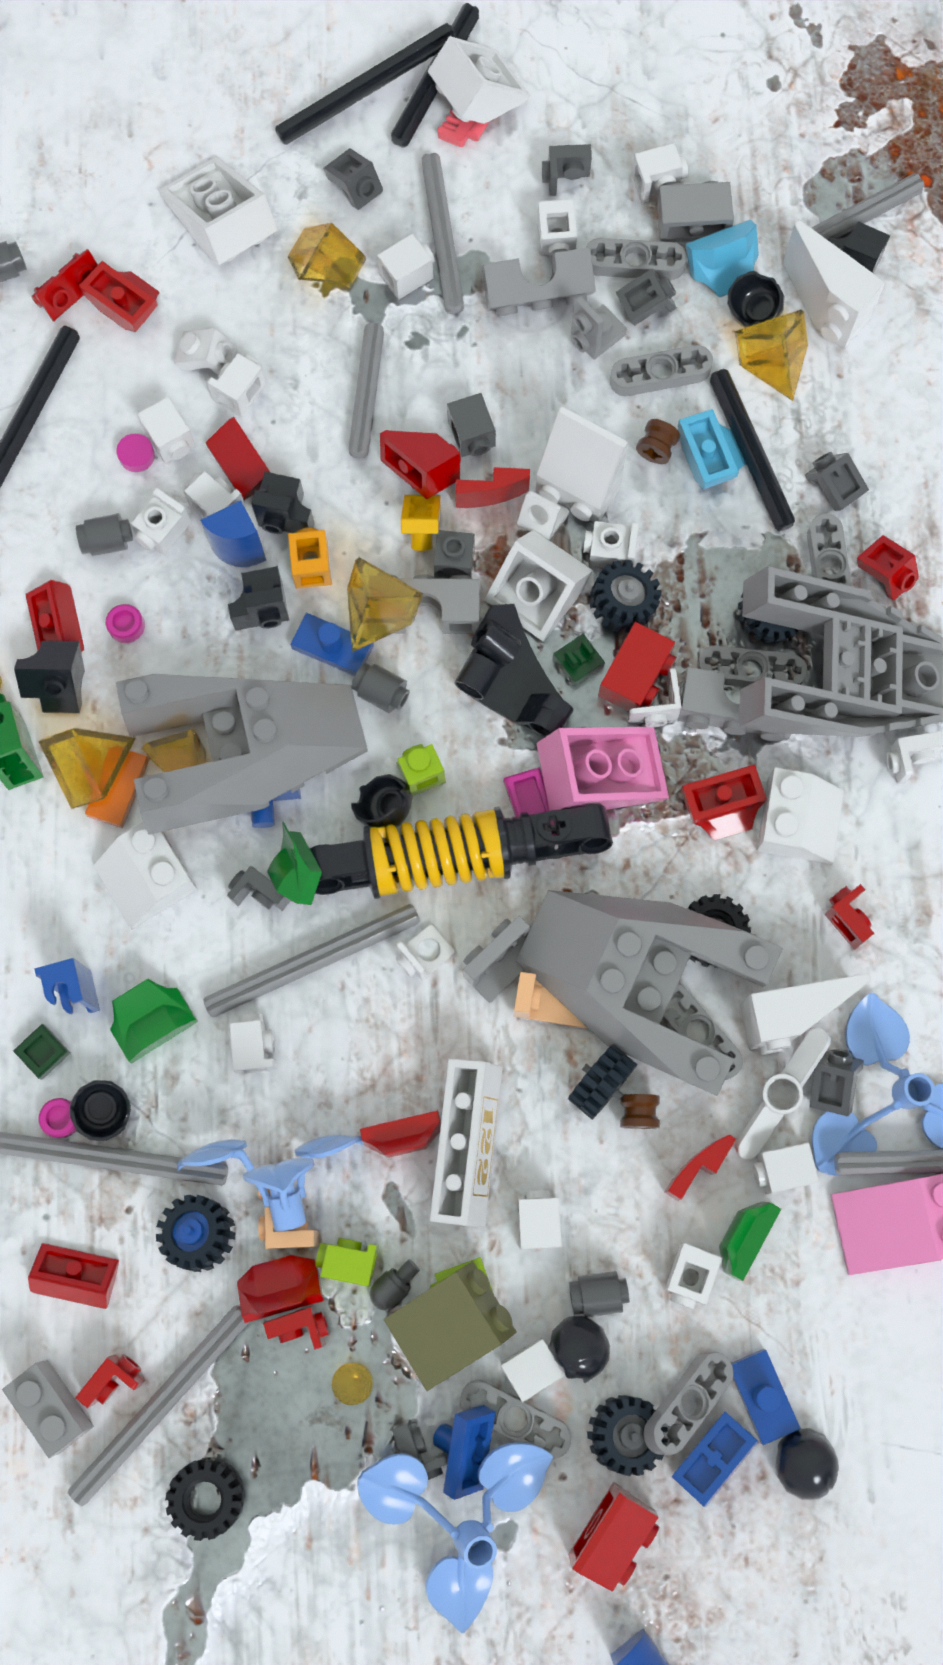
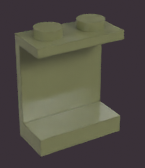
[383,1261,517,1391]

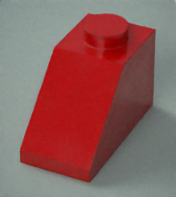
[380,430,461,500]

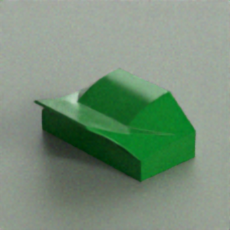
[267,821,322,905]
[110,978,198,1064]
[719,1202,781,1281]

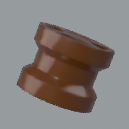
[636,419,680,464]
[620,1094,660,1129]

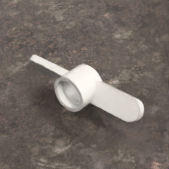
[735,1028,831,1160]

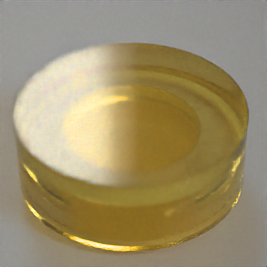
[332,1362,373,1405]

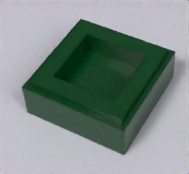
[13,1024,71,1080]

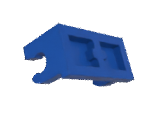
[34,958,100,1015]
[671,1411,759,1507]

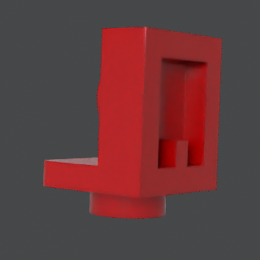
[857,535,919,601]
[824,884,875,950]
[263,1305,330,1350]
[75,1354,145,1408]

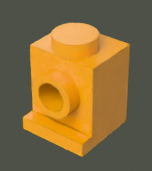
[288,528,332,589]

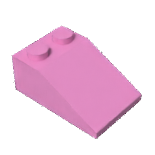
[536,727,669,811]
[830,1174,943,1275]

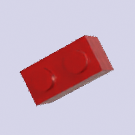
[598,622,677,712]

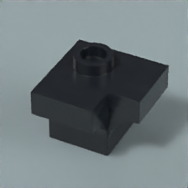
[828,221,891,274]
[251,472,314,534]
[228,566,289,631]
[14,641,85,713]

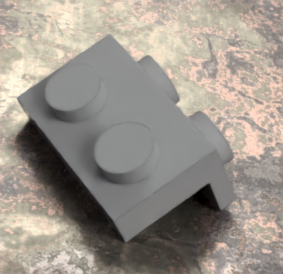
[462,915,530,1003]

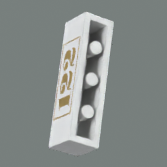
[430,1059,503,1227]

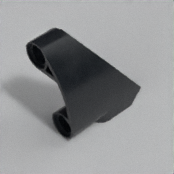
[454,604,574,737]

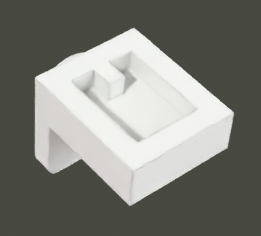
[887,731,943,784]

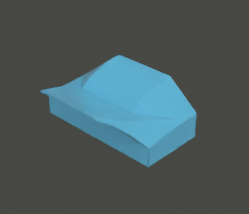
[686,220,759,297]
[677,409,746,490]

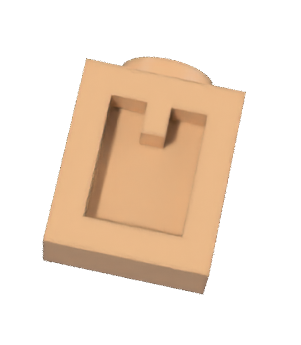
[513,972,589,1029]
[258,1188,319,1249]

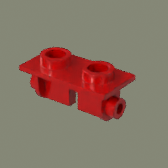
[31,249,98,321]

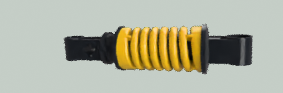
[310,804,613,899]

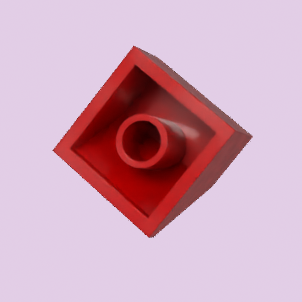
[568,1482,659,1592]

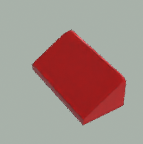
[205,417,270,500]
[25,580,84,652]
[28,1243,119,1309]

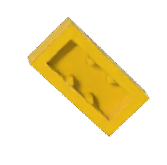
[401,495,441,551]

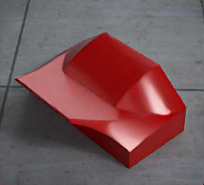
[79,261,160,332]
[681,764,767,841]
[360,1110,441,1158]
[237,1255,324,1323]

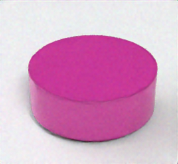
[116,434,155,472]
[105,604,145,643]
[39,1098,76,1139]

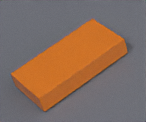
[85,745,149,829]

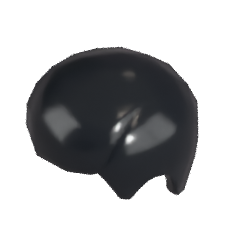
[727,271,785,330]
[351,774,412,828]
[69,1080,131,1141]
[549,1316,610,1383]
[775,1428,839,1500]

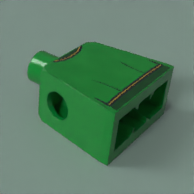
[0,694,44,790]

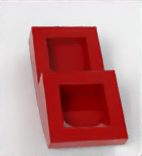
[455,467,530,508]
[664,1135,736,1201]

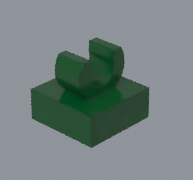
[553,633,605,687]

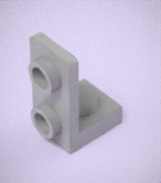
[571,296,627,360]

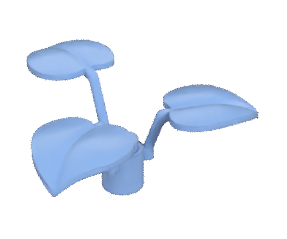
[812,993,943,1176]
[177,1135,363,1231]
[357,1442,553,1633]

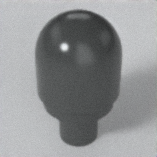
[370,1259,420,1311]

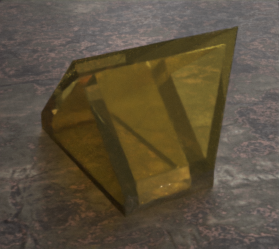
[288,222,366,288]
[735,309,808,401]
[347,557,423,652]
[38,728,136,809]
[141,729,206,772]

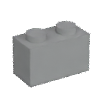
[657,181,734,242]
[2,1360,94,1458]

